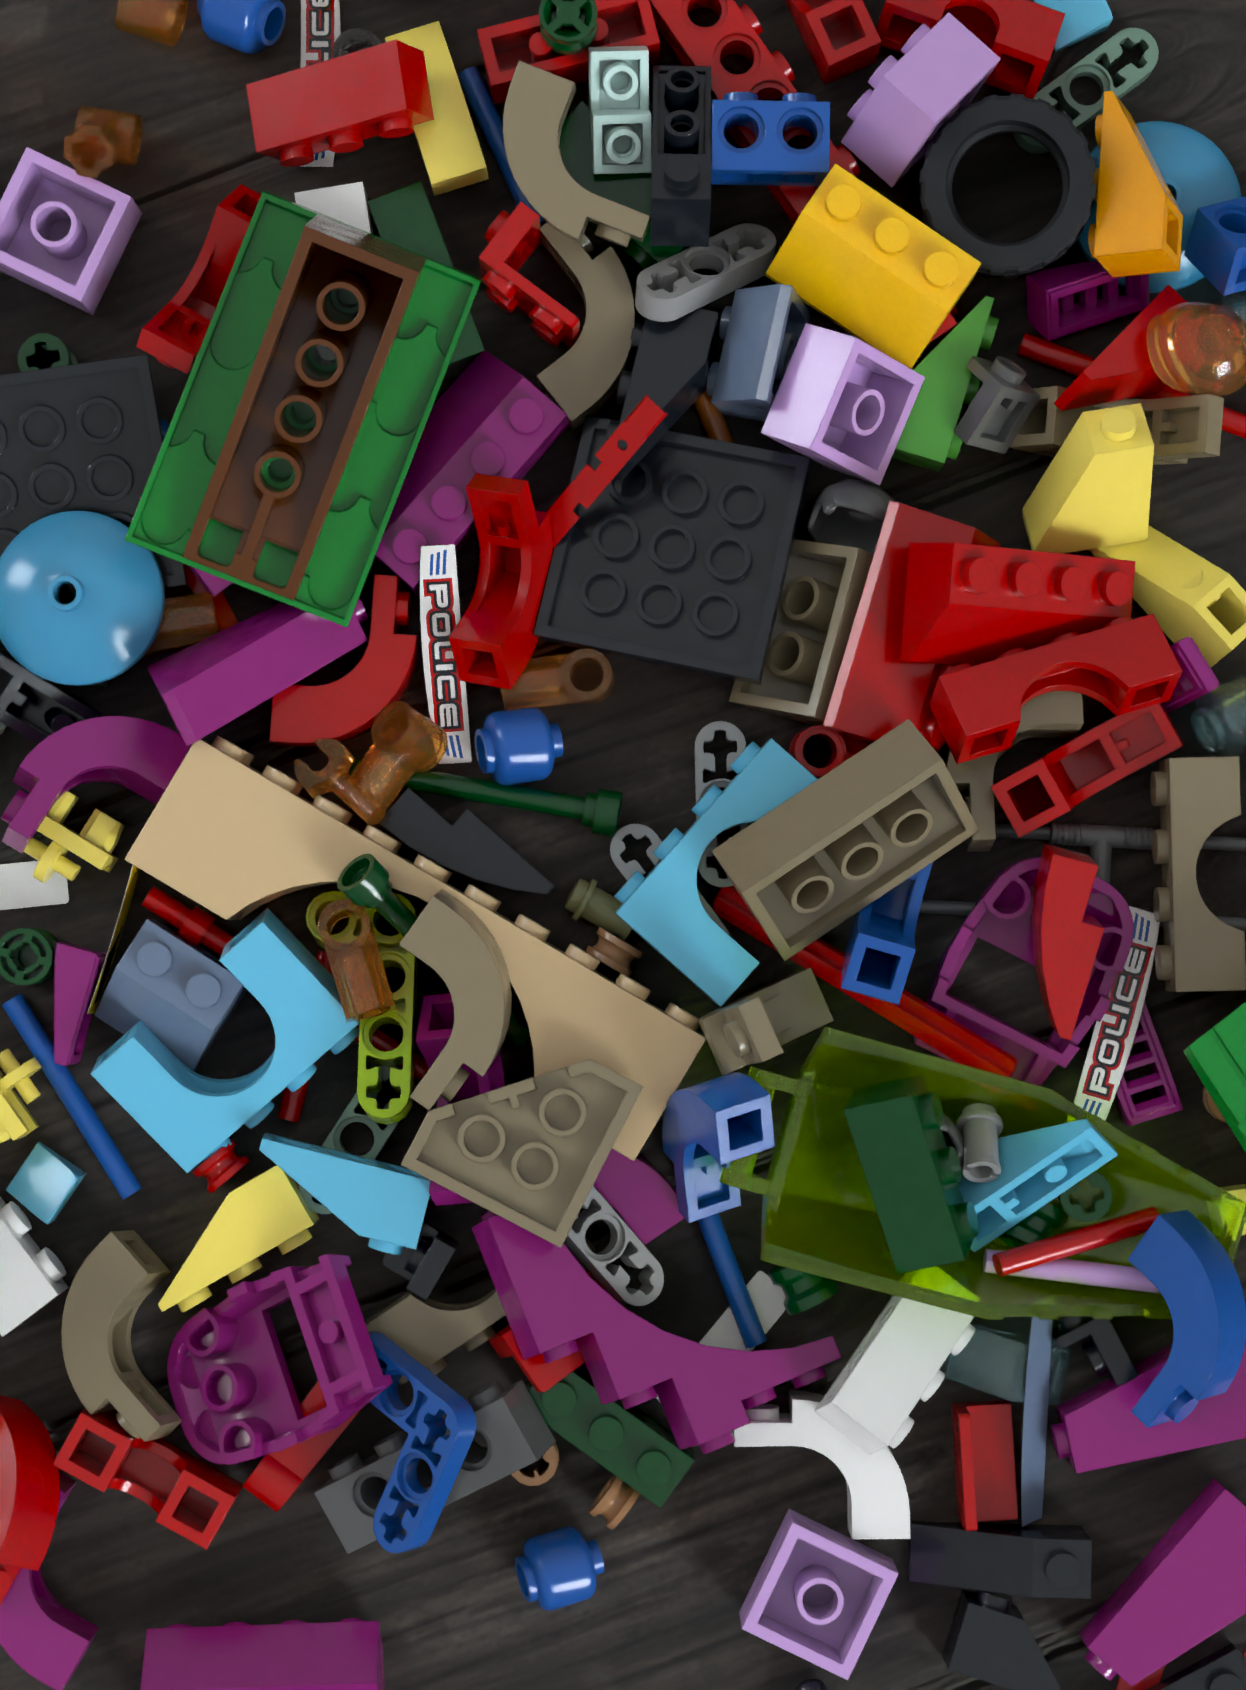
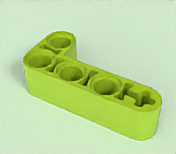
[306,891,418,1125]

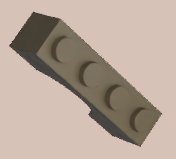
[1150,756,1246,992]
[365,1234,595,1385]

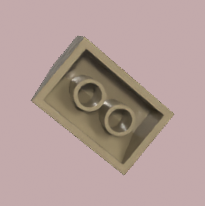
[729,539,874,725]

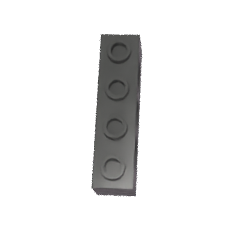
[314,1380,556,1554]

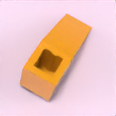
[1088,91,1183,278]

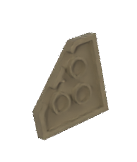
[401,1059,644,1248]

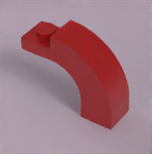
[136,184,261,374]
[448,473,553,690]
[270,574,420,746]
[990,703,1184,838]
[0,1395,60,1605]

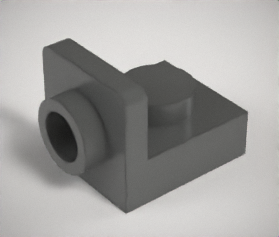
[954,356,1041,454]

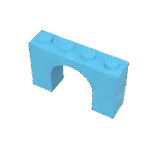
[614,738,818,1006]
[90,908,360,1173]

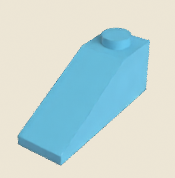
[958,1119,1118,1253]
[259,1132,430,1255]

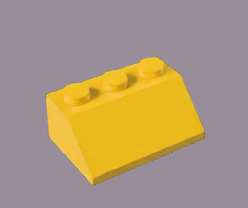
[765,163,981,369]

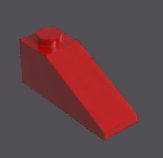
[1053,284,1218,411]

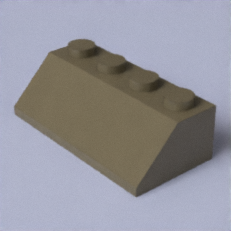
[712,719,979,961]

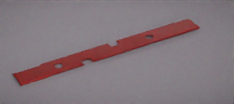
[547,394,668,549]

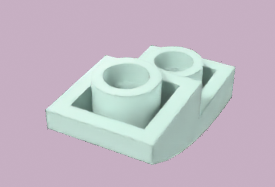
[588,46,651,174]

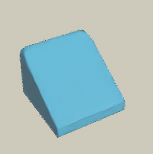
[1032,0,1113,52]
[6,1142,87,1225]

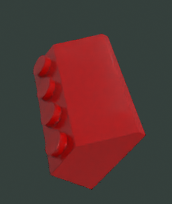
[823,501,1000,753]
[900,542,1136,666]

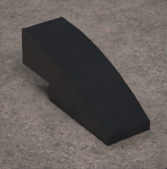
[378,788,555,895]

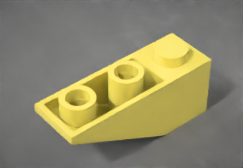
[1089,525,1246,668]
[158,1165,320,1313]

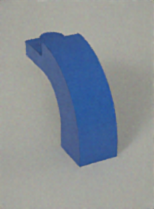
[841,862,933,1005]
[662,1072,775,1223]
[1127,1209,1246,1428]

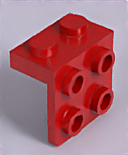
[478,201,580,347]

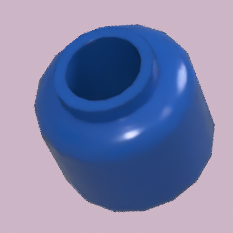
[197,0,286,55]
[475,707,563,785]
[515,1526,604,1611]

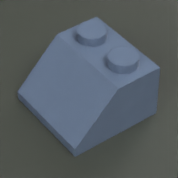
[707,284,812,422]
[94,919,247,1072]

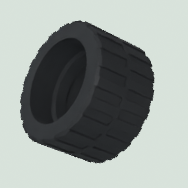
[919,93,1097,279]

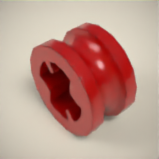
[192,1139,251,1194]

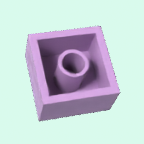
[841,12,1001,187]
[0,147,143,315]
[760,323,925,486]
[739,1509,899,1680]

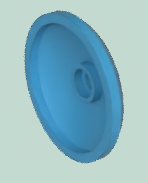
[1077,121,1241,293]
[0,511,165,686]

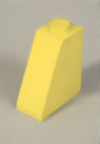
[1022,403,1154,554]

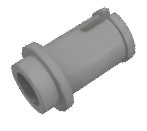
[956,1103,1003,1183]

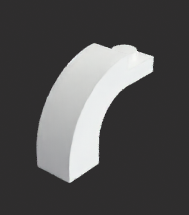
[732,1390,910,1539]

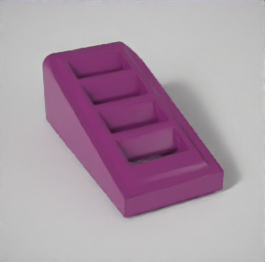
[1026,260,1150,341]
[1162,636,1219,713]
[54,942,107,1066]
[1091,1000,1183,1126]

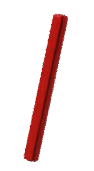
[712,886,1018,1087]

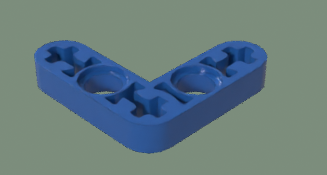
[368,1331,477,1553]

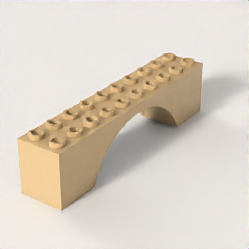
[124,735,706,1161]

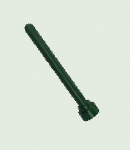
[349,758,623,837]
[337,854,531,1049]

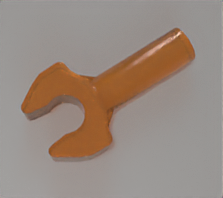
[294,738,386,826]

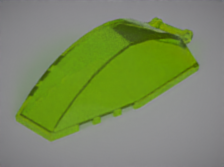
[719,1026,1246,1320]

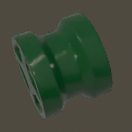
[539,0,598,55]
[998,1202,1068,1248]
[768,1248,839,1316]

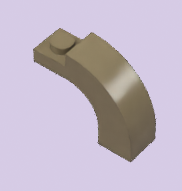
[503,61,651,247]
[536,223,635,431]
[1009,386,1224,465]
[945,691,1084,852]
[399,889,512,1110]
[698,968,834,1075]
[61,1230,183,1442]

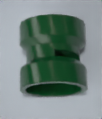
[0,928,59,985]

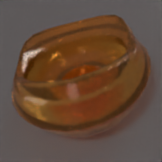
[1146,301,1246,396]

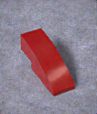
[1032,844,1104,1040]

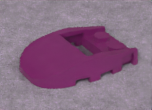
[914,857,1134,1105]
[167,1254,393,1465]

